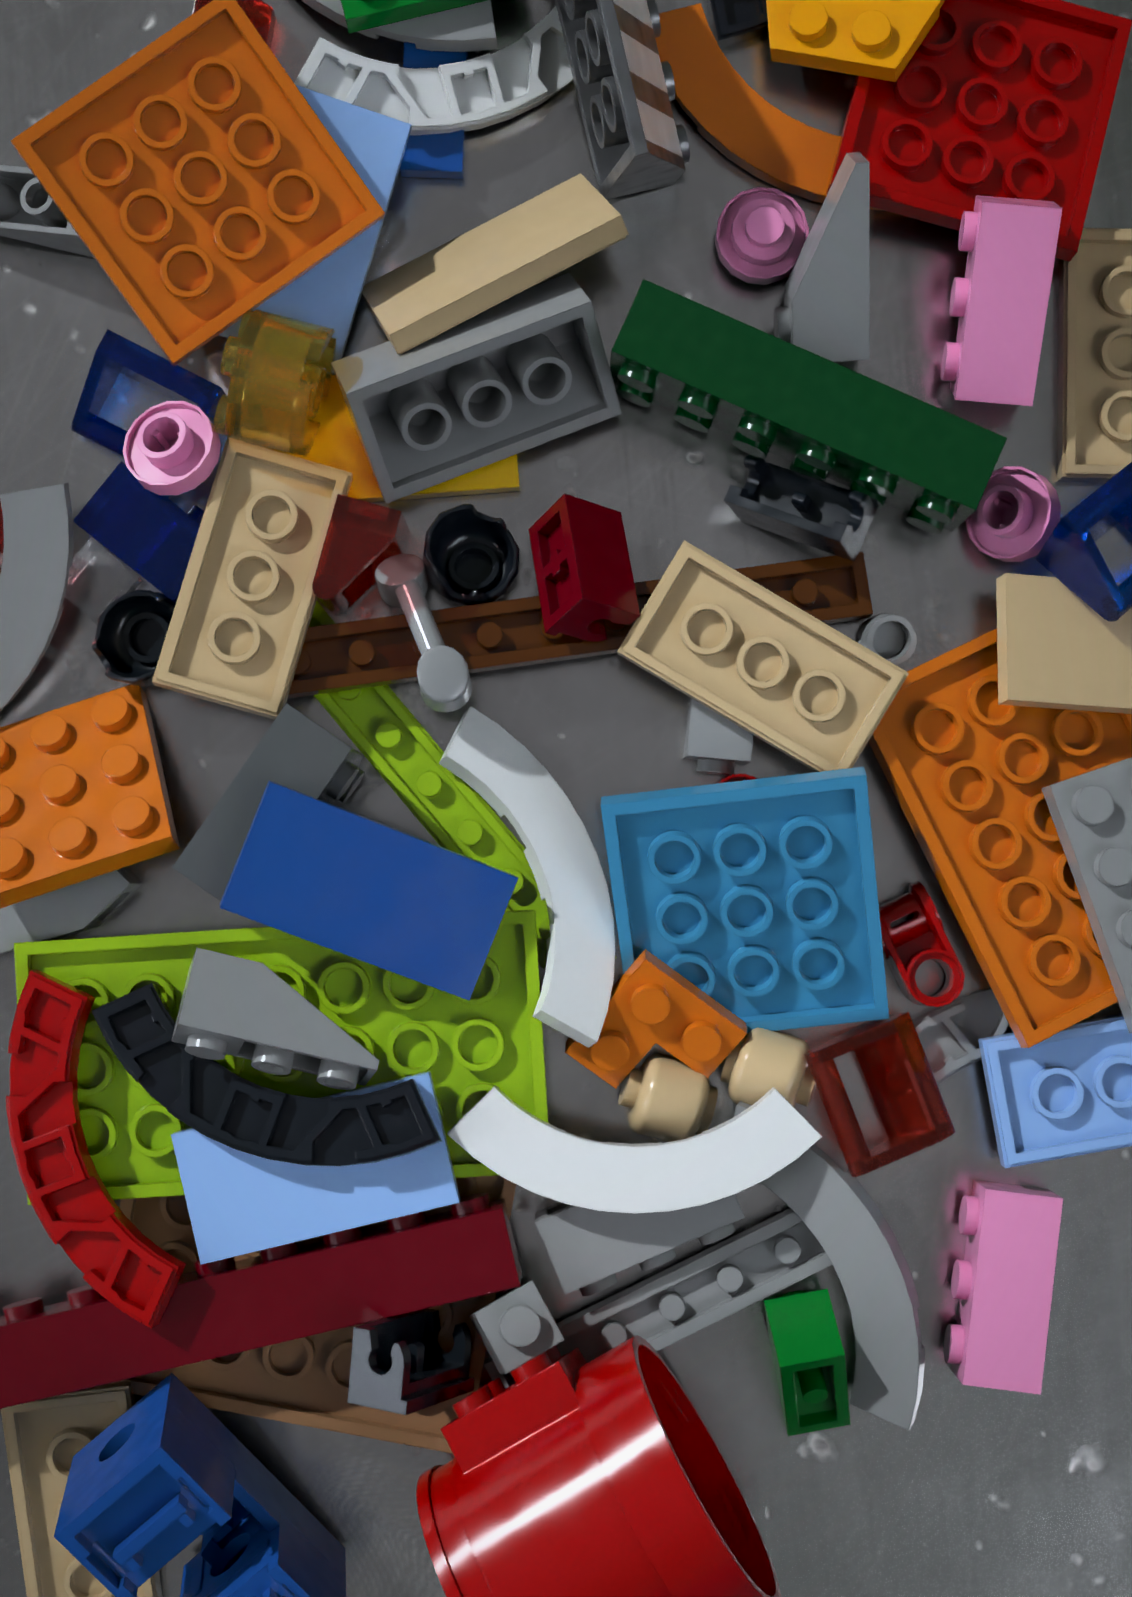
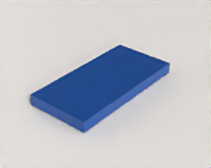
[219,780,518,1000]

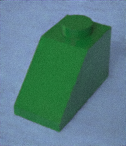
[764,1288,851,1436]

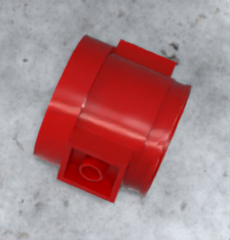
[416,1335,781,1597]

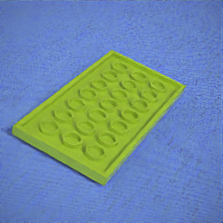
[14,910,549,1205]

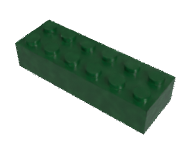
[610,279,1007,534]

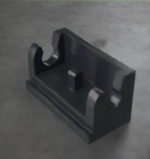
[724,455,880,562]
[347,1308,475,1415]

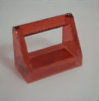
[312,494,411,616]
[804,1012,956,1177]

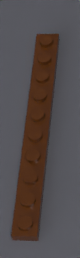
[287,552,873,699]

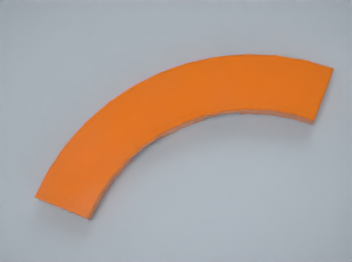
[655,3,881,210]

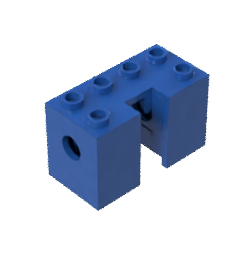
[54,1373,346,1597]

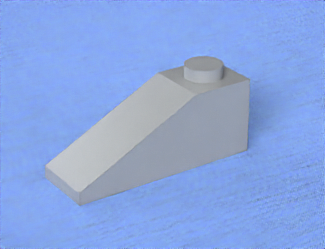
[774,152,870,362]

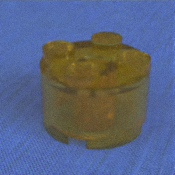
[213,310,336,457]

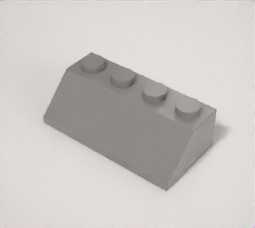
[331,273,622,504]

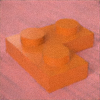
[565,949,747,1089]

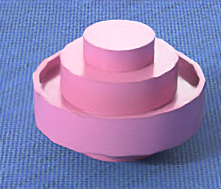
[715,187,809,285]
[123,401,221,495]
[965,466,1061,562]

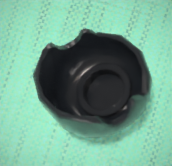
[423,504,520,606]
[92,590,176,687]

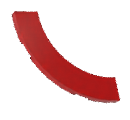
[6,970,186,1329]

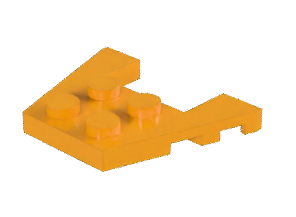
[766,0,945,82]

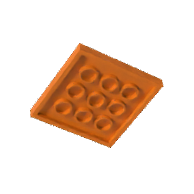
[11,0,385,366]

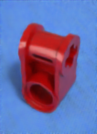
[879,881,965,1007]

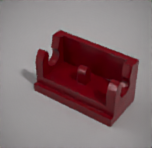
[528,493,640,642]

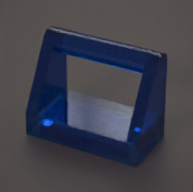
[71,329,231,457]
[1035,462,1132,622]

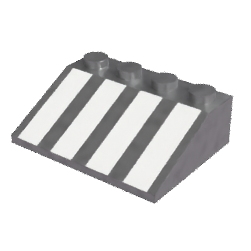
[555,0,690,199]

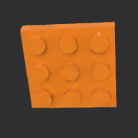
[0,684,180,909]

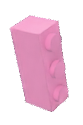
[941,195,1063,406]
[944,1180,1063,1395]

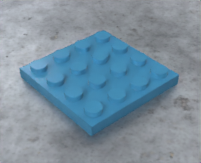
[601,767,889,1034]

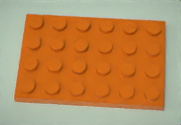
[868,628,1132,1048]

